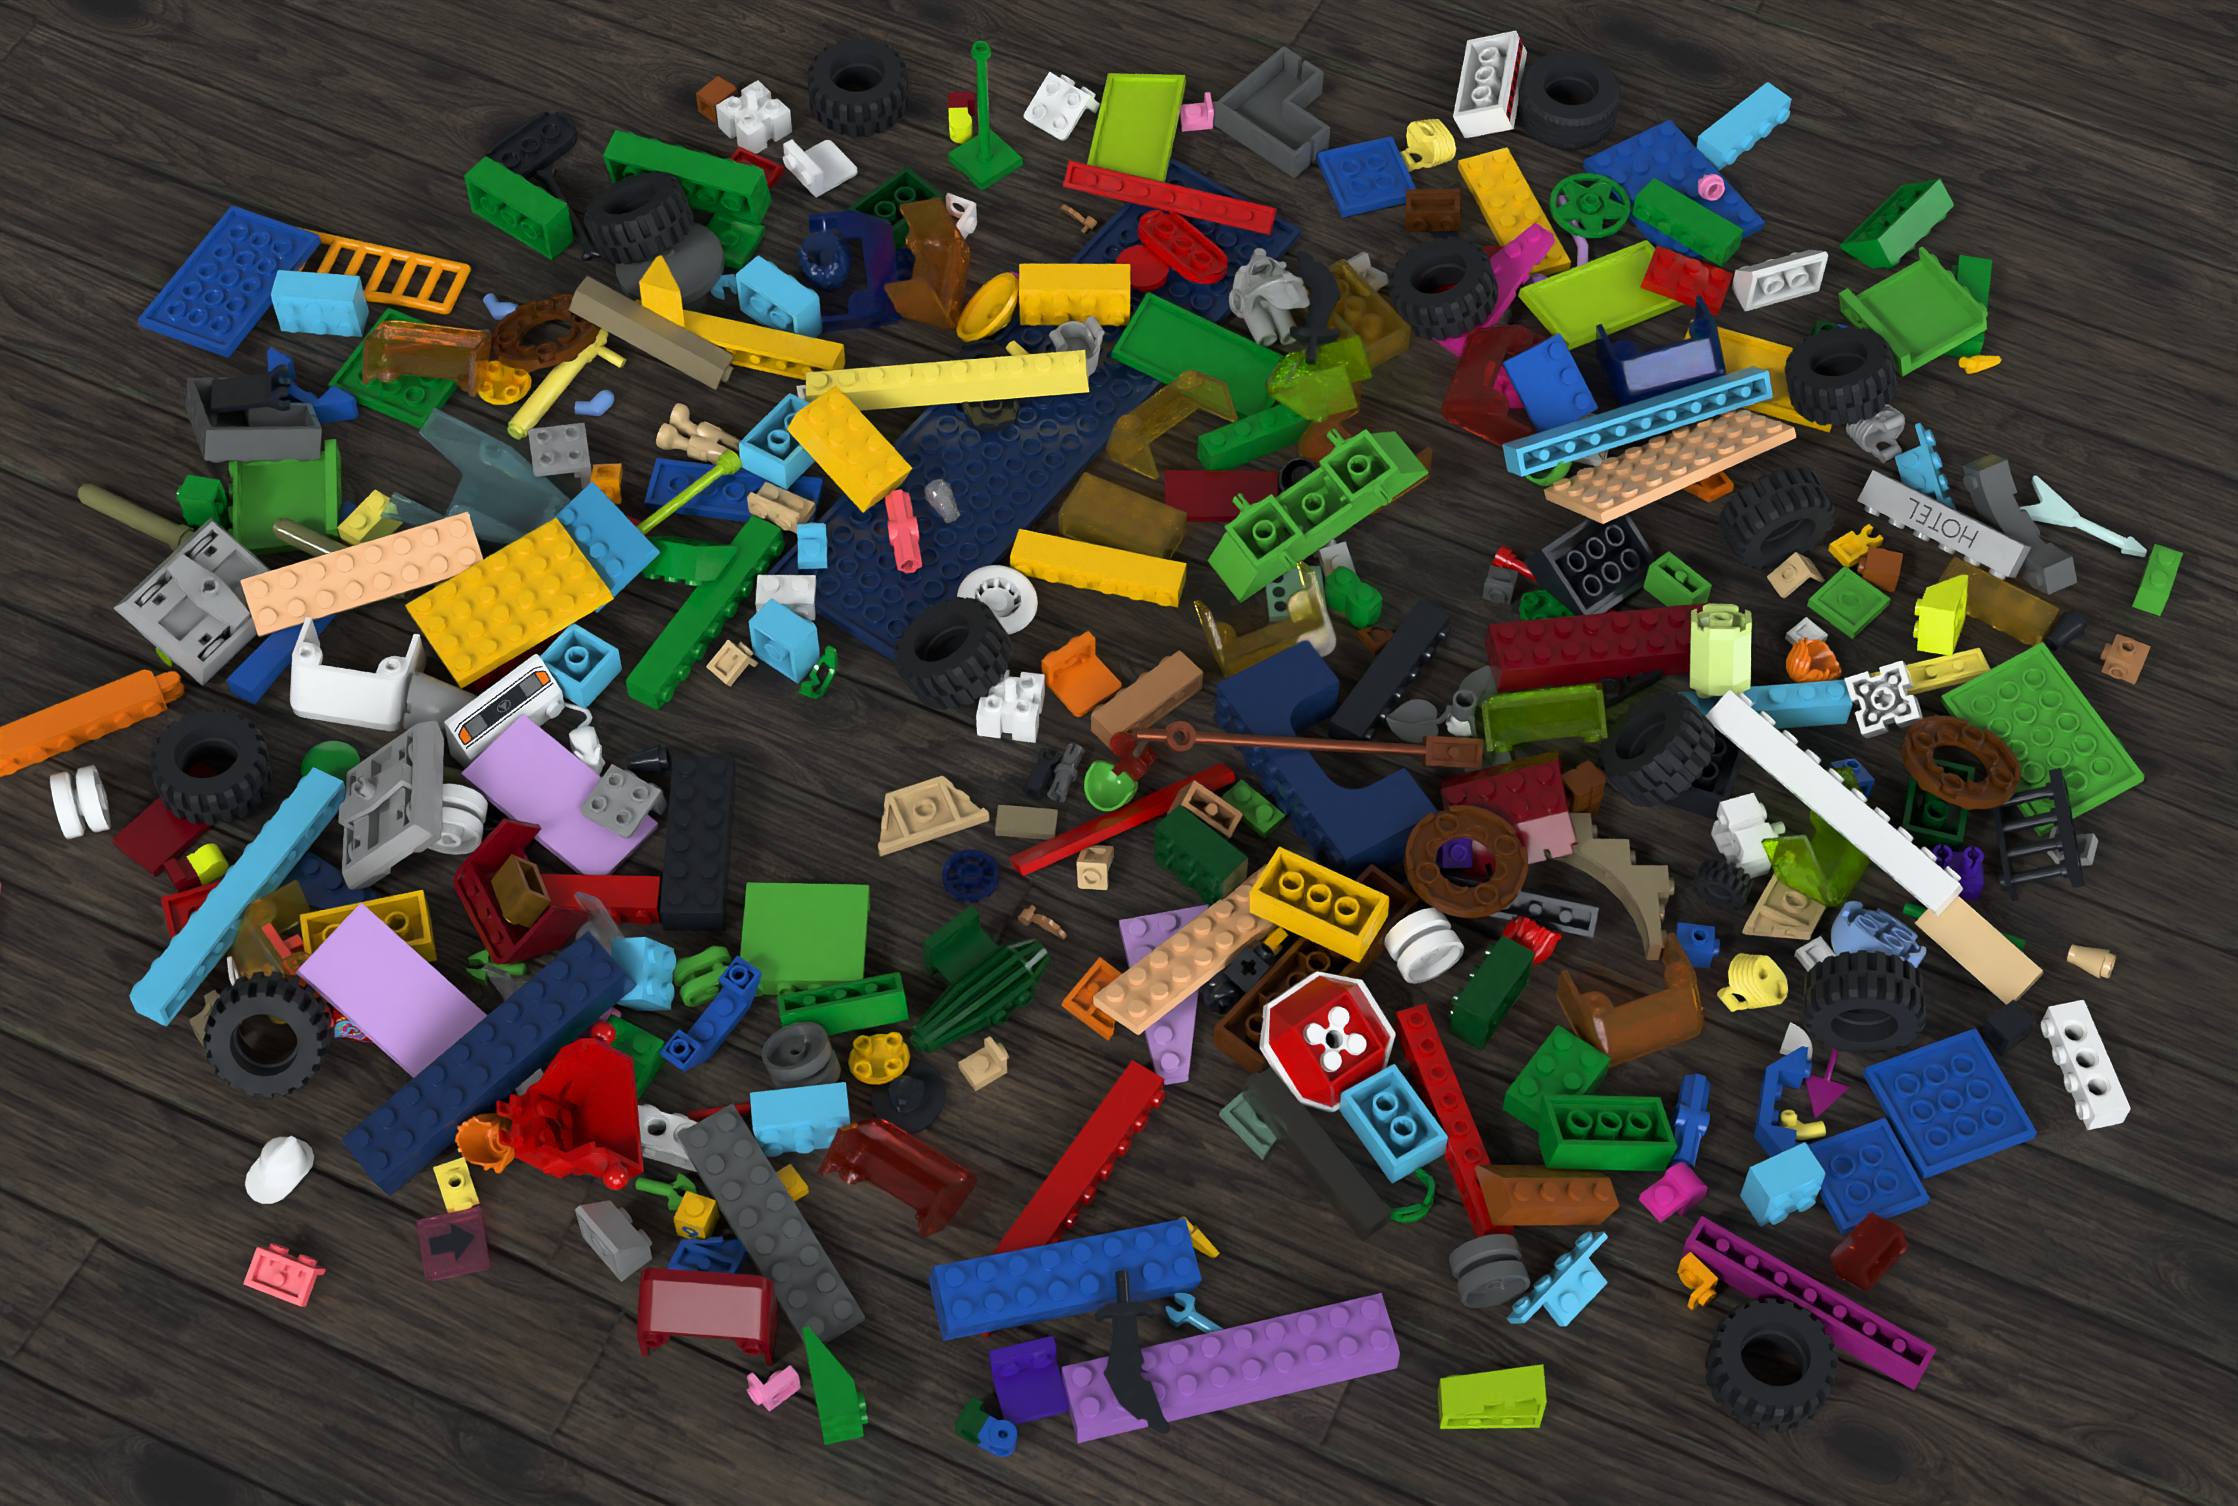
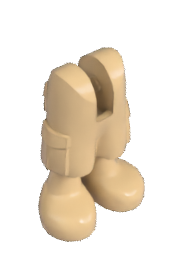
[656,403,741,465]

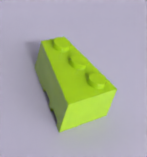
[1438,1364,1547,1429]

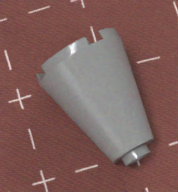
[403,671,478,730]

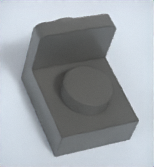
[1482,565,1519,605]

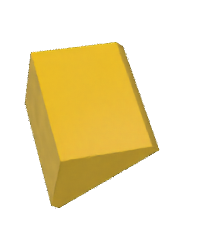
[639,255,685,328]

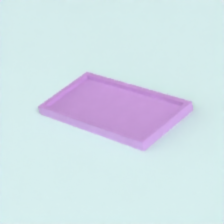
[461,714,658,875]
[295,903,487,1078]

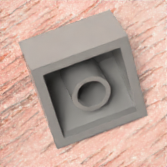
[575,1200,652,1282]

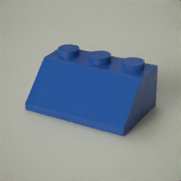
[1502,333,1598,433]

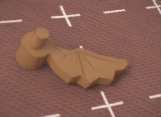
[1060,204,1097,234]
[1018,905,1067,940]

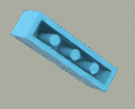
[1696,82,1792,171]

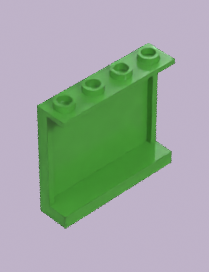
[1839,247,1988,377]
[228,439,342,555]
[740,882,871,997]

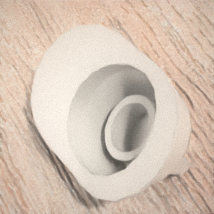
[245,1135,314,1204]

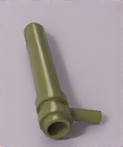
[78,483,212,554]
[272,518,414,599]

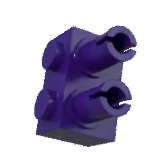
[1930,845,1984,901]

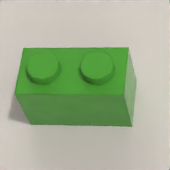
[2132,544,2183,616]
[1643,551,1712,607]

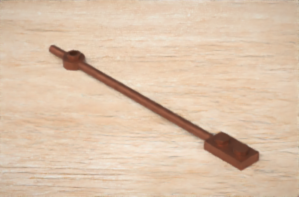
[1134,721,1483,769]

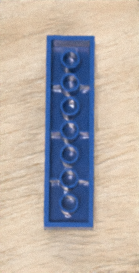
[928,1219,1202,1341]

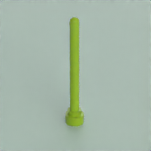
[636,450,742,535]

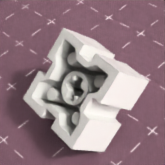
[716,80,792,154]
[1845,661,1923,739]
[976,670,1045,743]
[1711,793,1785,879]

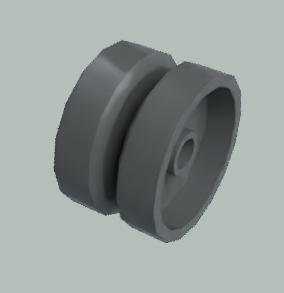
[761,1022,841,1090]
[1448,1234,1530,1308]

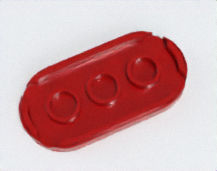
[1137,210,1228,284]

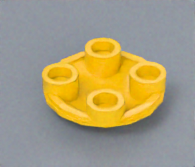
[476,361,532,405]
[848,1032,910,1085]

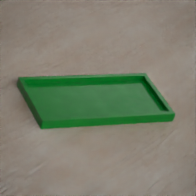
[1111,292,1296,419]

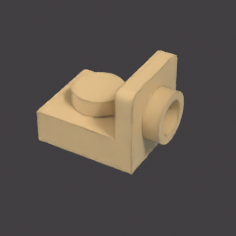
[706,640,758,687]
[1076,845,1114,890]
[958,1036,1009,1091]

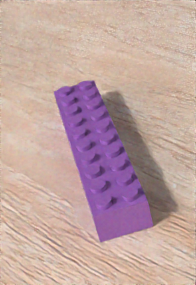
[1062,1293,1400,1443]

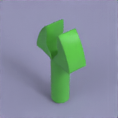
[466,950,527,986]
[635,1173,697,1210]

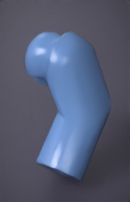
[483,293,519,320]
[575,390,614,416]

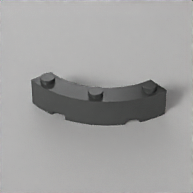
[1963,454,2077,595]

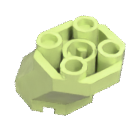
[1690,603,1752,698]

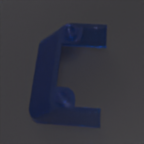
[808,210,903,333]
[1596,295,1726,407]

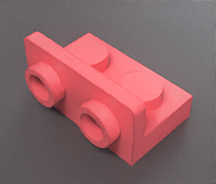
[243,1243,326,1307]

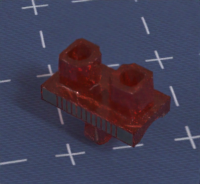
[1109,731,1158,782]

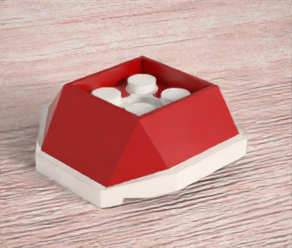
[1260,971,1396,1113]

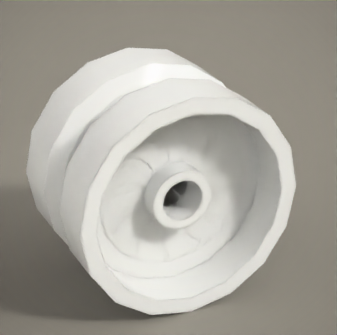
[50,765,111,839]
[428,783,488,855]
[1384,908,1464,984]

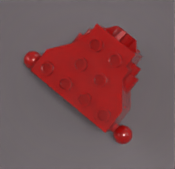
[496,1021,644,1190]

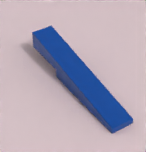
[227,614,336,704]

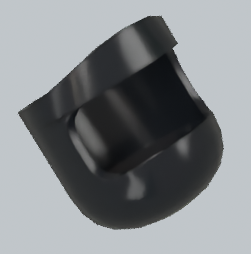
[1279,457,1319,492]

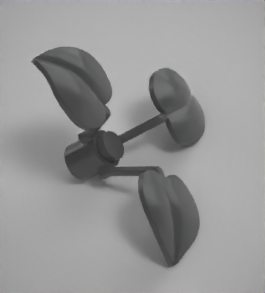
[1386,665,1511,773]

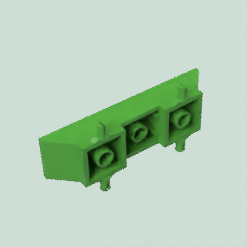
[1208,429,1428,603]

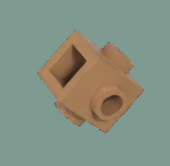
[2100,634,2151,684]

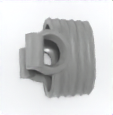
[1049,316,1104,376]
[1846,404,1905,463]

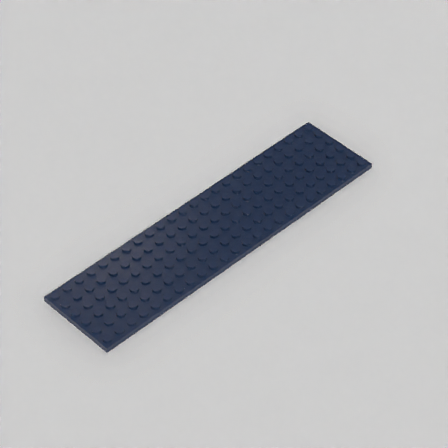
[766,158,1302,661]

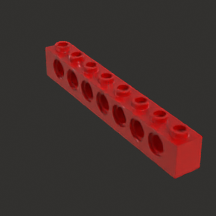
[1394,1004,1514,1238]

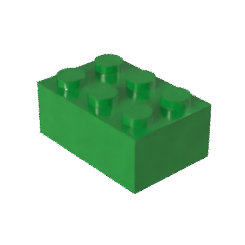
[1502,1025,1611,1133]

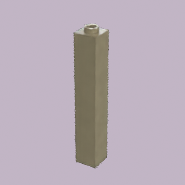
[569,276,734,390]

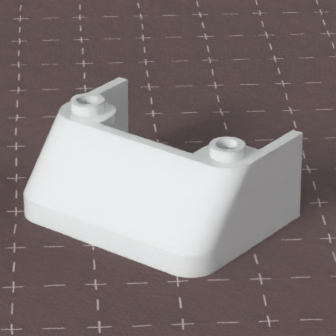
[290,617,427,731]

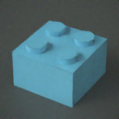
[749,598,820,684]
[540,623,622,709]
[611,937,676,1011]
[1740,1142,1826,1227]

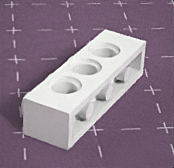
[2041,1000,2131,1130]
[638,1104,698,1172]

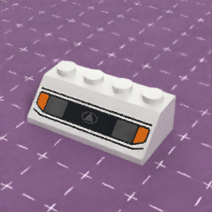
[444,654,565,769]

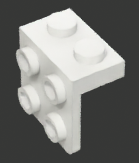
[1024,72,1101,141]
[783,139,858,198]

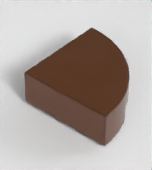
[1357,627,1394,656]

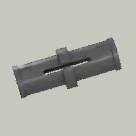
[1047,743,1085,803]

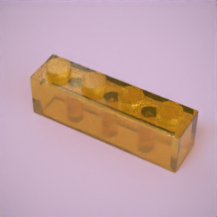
[1938,556,2059,647]

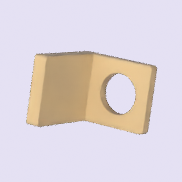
[1767,552,1825,599]

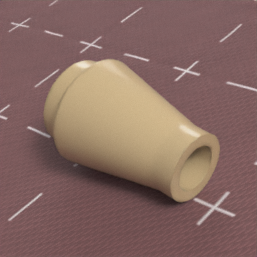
[2067,944,2116,979]

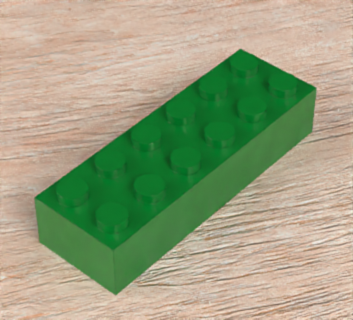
[603,130,772,225]

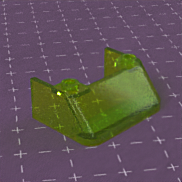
[1265,335,1373,423]
[1481,683,1608,753]
[1761,767,1871,907]

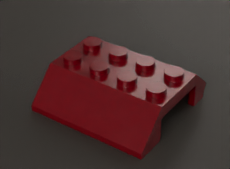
[1441,750,1578,877]

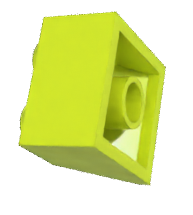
[1913,574,1968,656]

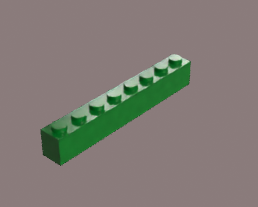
[626,515,785,711]

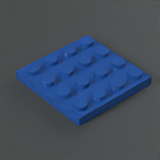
[1862,1028,2037,1180]

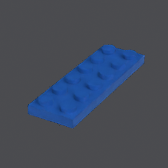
[644,458,824,526]

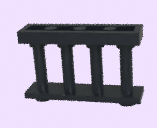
[1988,768,2085,901]

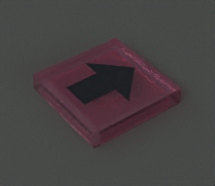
[416,1206,491,1282]

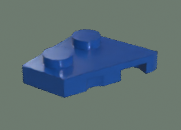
[668,1236,748,1274]

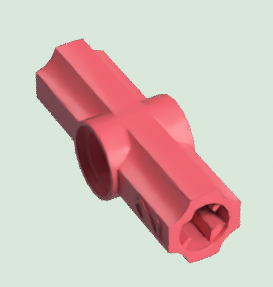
[885,490,922,574]

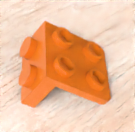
[1041,631,1122,717]

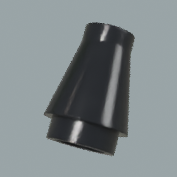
[2043,610,2087,651]
[626,744,672,774]

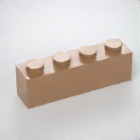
[1091,650,1203,753]

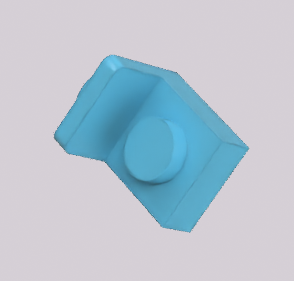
[797,522,827,569]

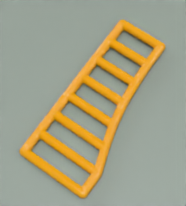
[297,227,471,315]

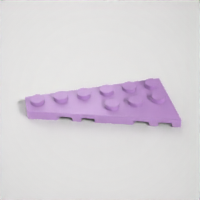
[1119,904,1209,1085]

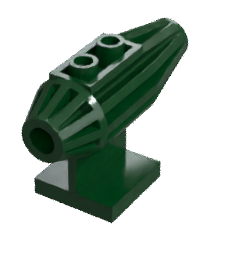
[910,905,1051,1054]

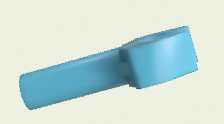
[711,274,737,300]
[1165,1293,1224,1333]

